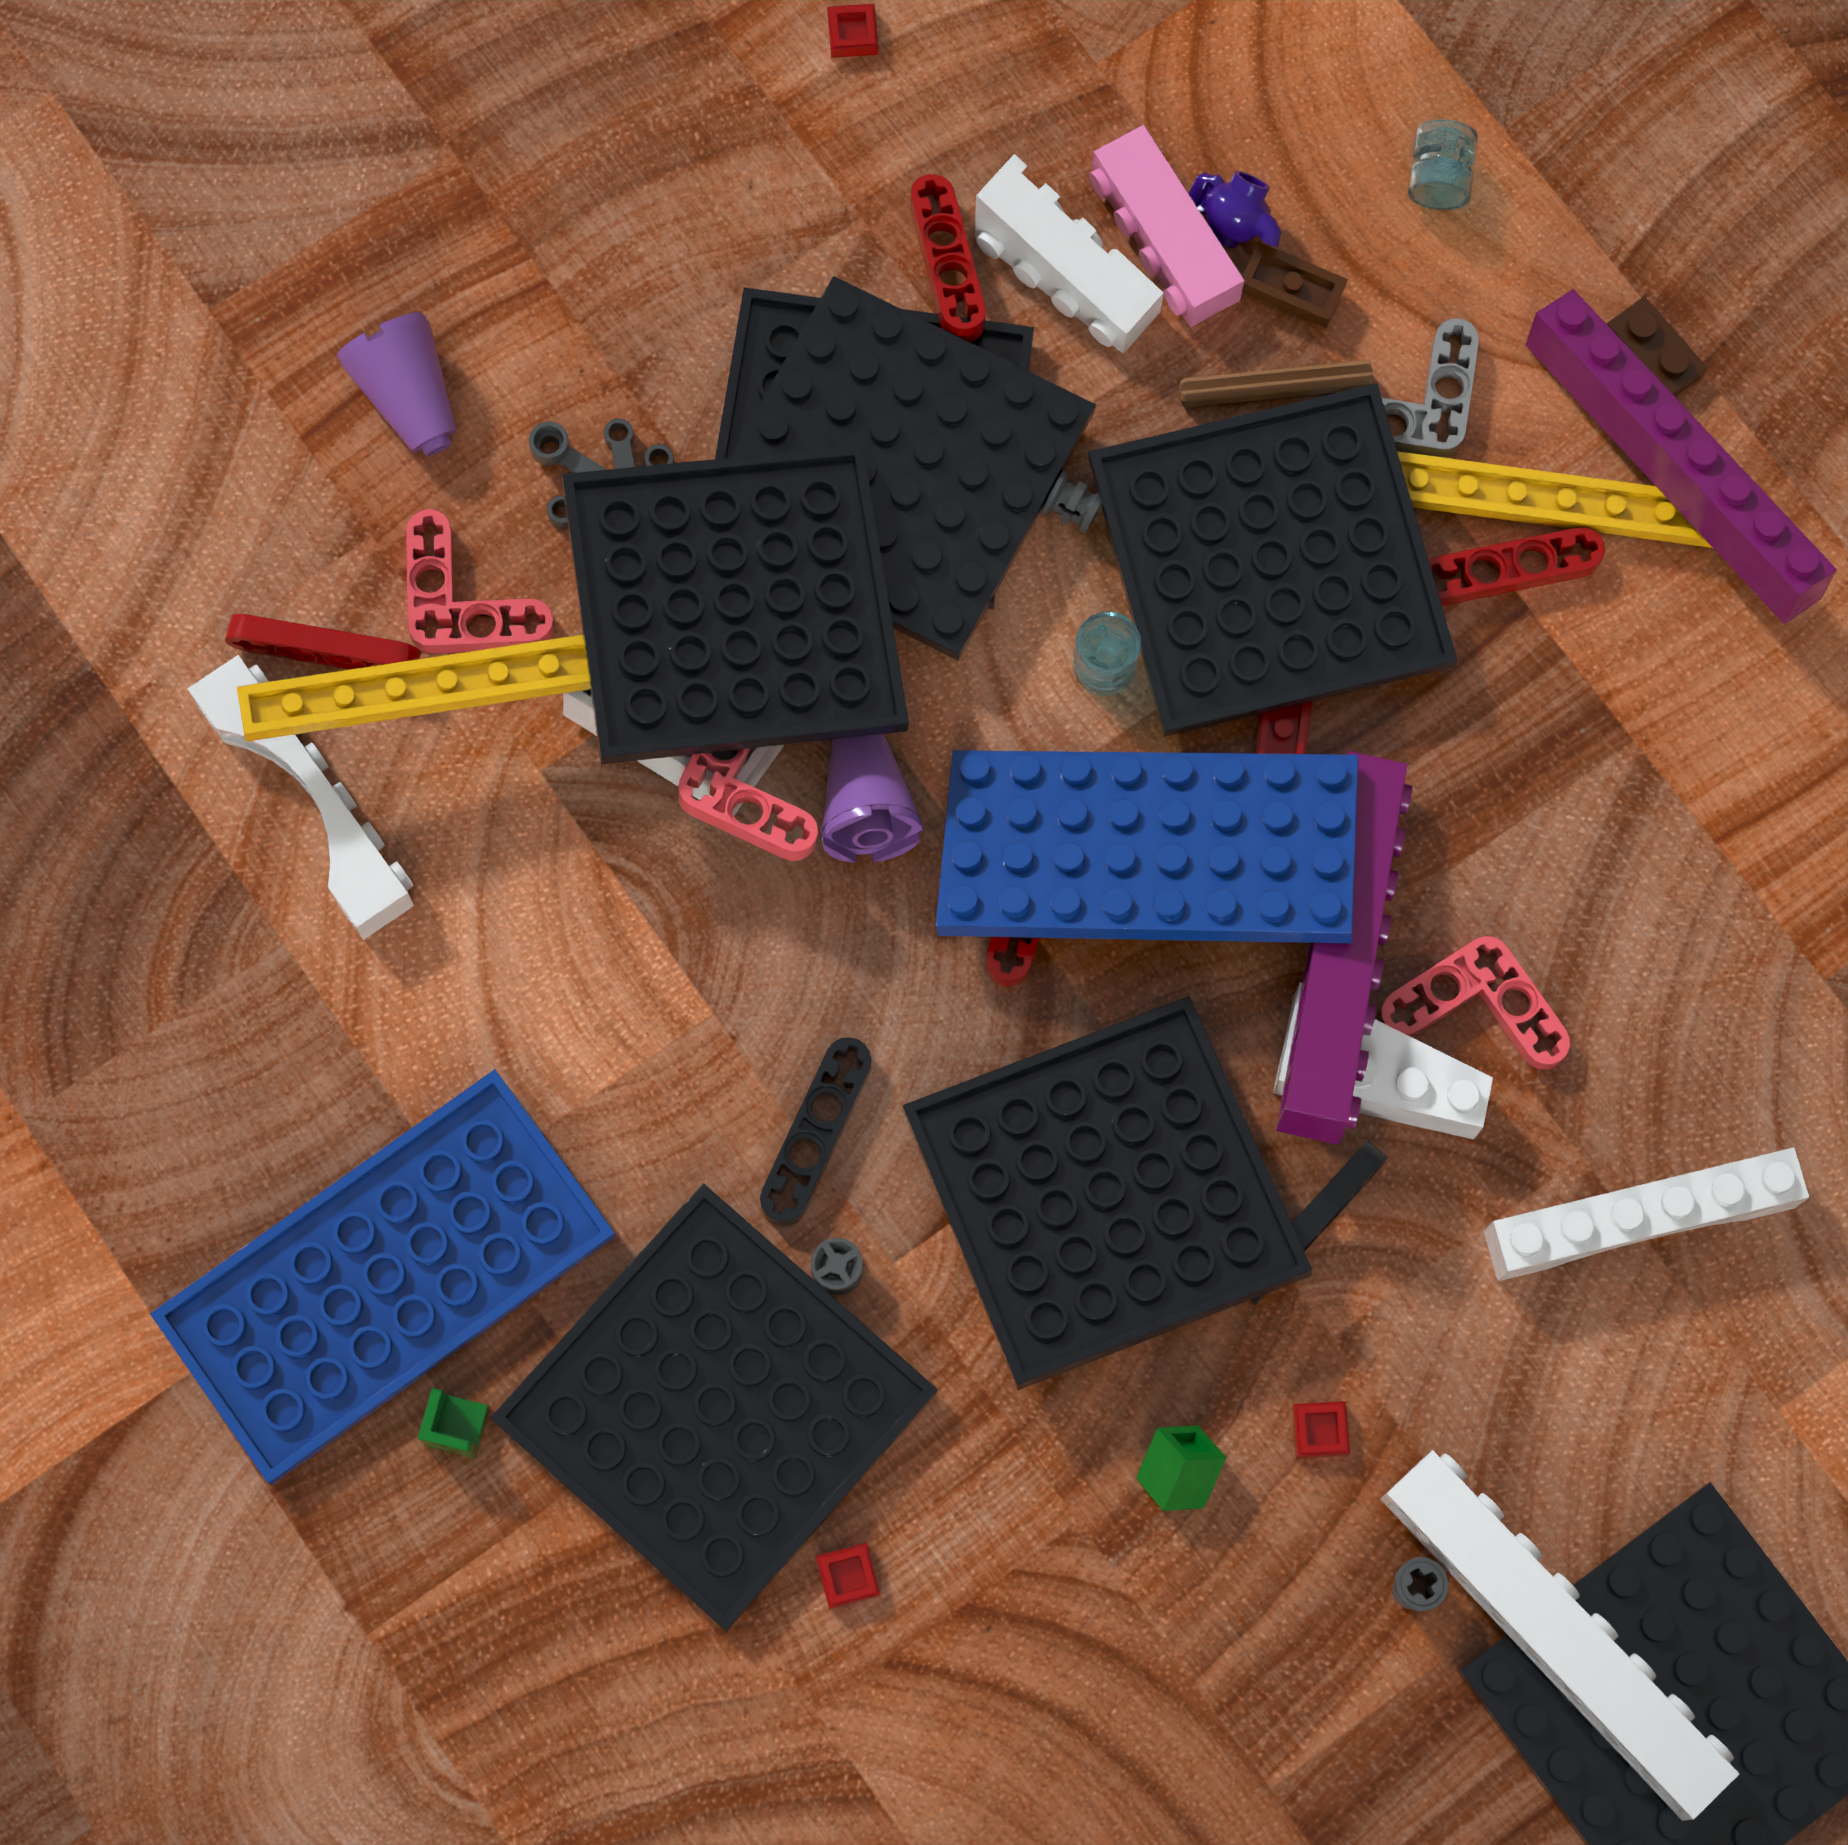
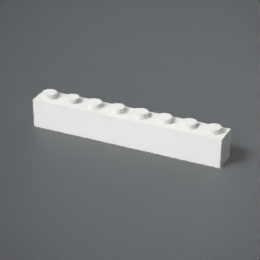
[1380,1450,1739,1821]

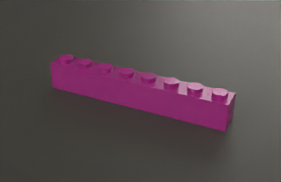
[1525,289,1837,625]
[1276,751,1413,1145]

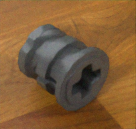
[1042,470,1101,534]
[1392,1557,1449,1612]

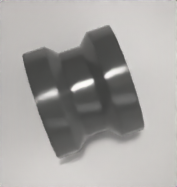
[811,1238,863,1296]

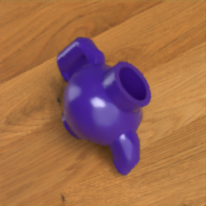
[1188,171,1281,248]

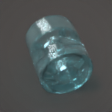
[1408,119,1478,210]
[1073,612,1141,695]

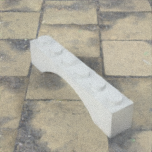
[187,655,414,940]
[1484,1147,1809,1281]

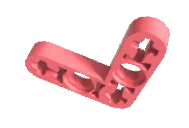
[406,509,555,654]
[678,748,818,861]
[1378,936,1570,1070]

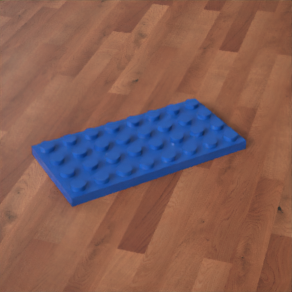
[936,750,1358,943]
[150,1069,616,1486]

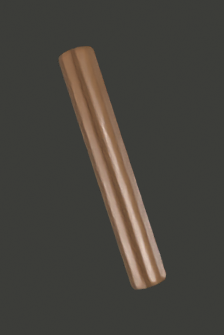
[1179,360,1373,407]

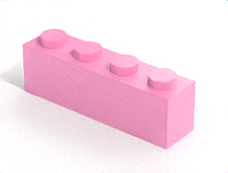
[1089,125,1245,328]

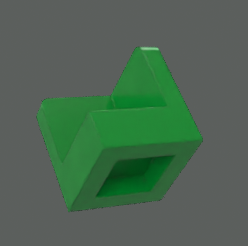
[417,1388,490,1459]
[1137,1425,1227,1511]

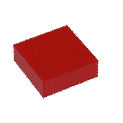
[827,3,879,58]
[1292,1401,1350,1459]
[816,1543,881,1610]

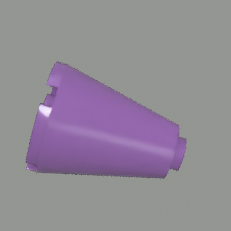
[337,312,457,457]
[821,734,923,863]

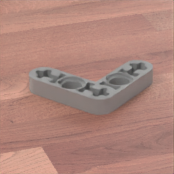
[1382,318,1479,458]

